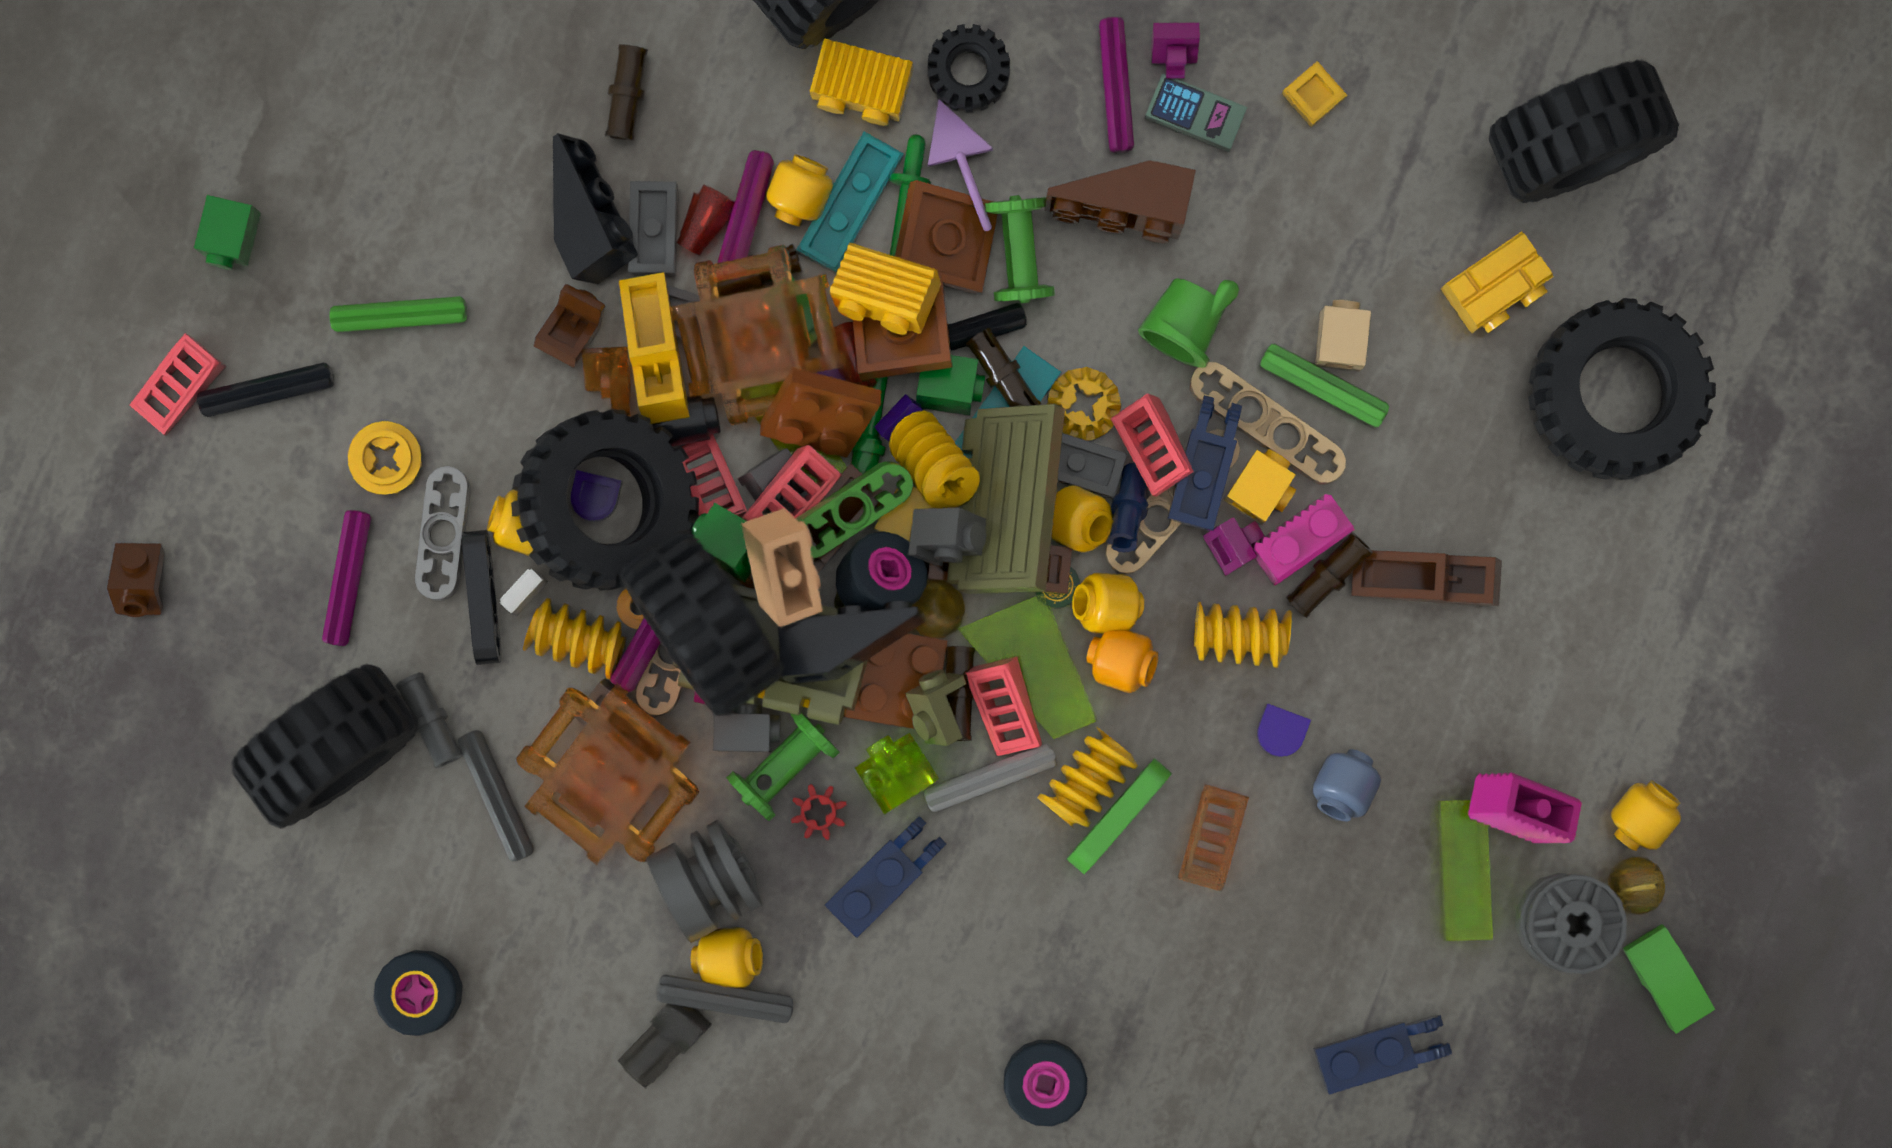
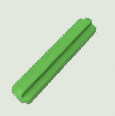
[329,296,467,332]
[1260,344,1389,427]

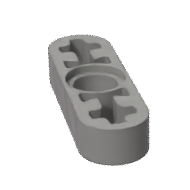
[415,466,471,601]

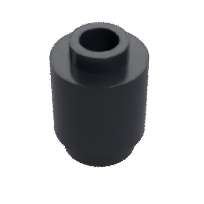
[652,394,721,446]

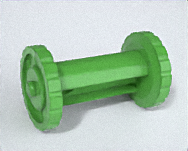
[985,195,1055,303]
[726,712,840,821]

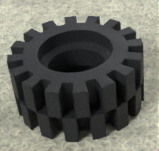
[928,24,1010,113]

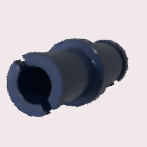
[1108,463,1149,553]

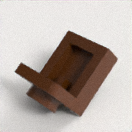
[534,284,605,368]
[107,543,165,617]

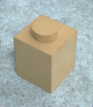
[1315,300,1371,371]

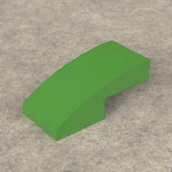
[1623,924,1715,1034]

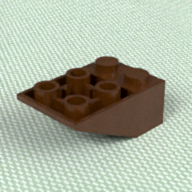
[1044,160,1196,244]

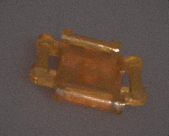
[670,245,847,426]
[516,684,699,866]

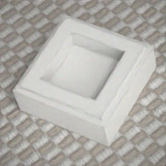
[500,569,548,616]

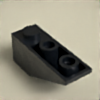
[553,133,638,284]
[778,601,926,684]

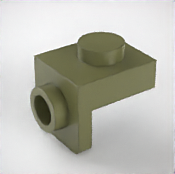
[905,669,967,746]

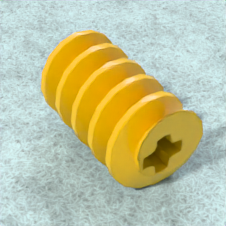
[889,410,980,508]
[523,597,627,680]
[1194,602,1292,668]
[1037,727,1138,828]

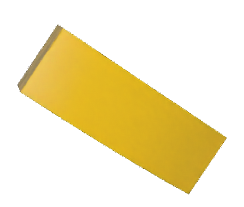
[619,272,690,424]

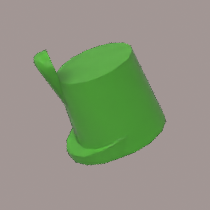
[1138,278,1239,368]

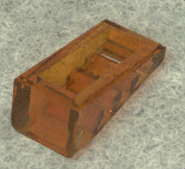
[1178,784,1249,891]

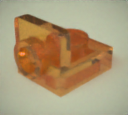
[582,346,631,416]

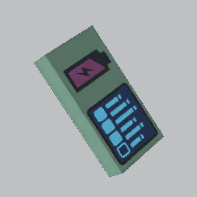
[1145,73,1247,152]

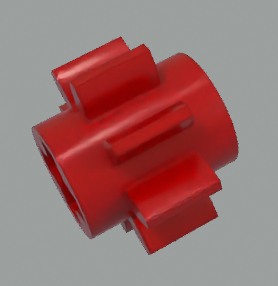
[791,784,847,840]

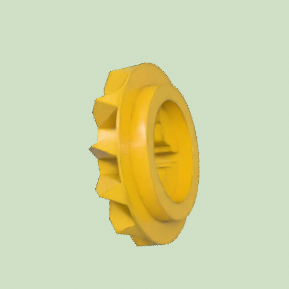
[1047,367,1121,441]
[348,421,422,495]

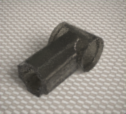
[618,1004,712,1088]

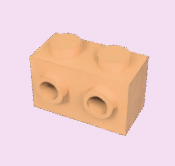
[741,508,823,627]

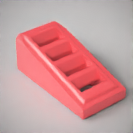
[130,333,226,436]
[1110,393,1193,497]
[682,434,747,518]
[742,445,842,521]
[966,656,1042,756]

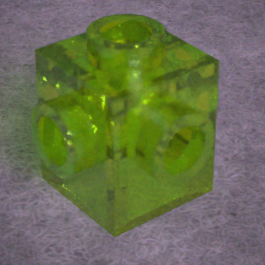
[855,732,939,815]

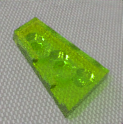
[958,593,1097,739]

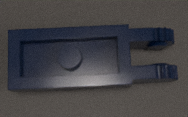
[1167,395,1242,531]
[824,816,946,938]
[1313,1015,1452,1095]

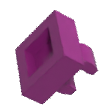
[1151,22,1200,78]
[1203,517,1265,576]

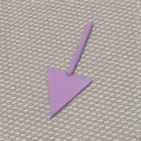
[928,100,993,231]

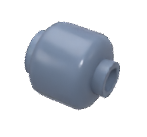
[1312,749,1381,822]

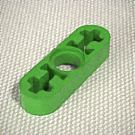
[796,461,913,558]
[1066,758,1172,874]

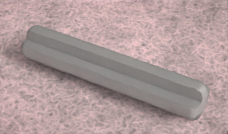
[924,744,1057,812]

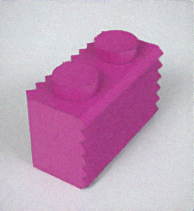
[1251,494,1355,586]
[1468,772,1582,843]

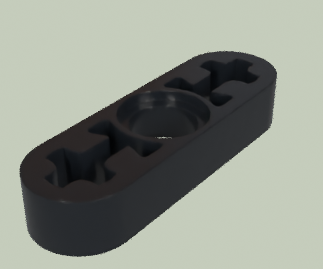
[462,530,501,665]

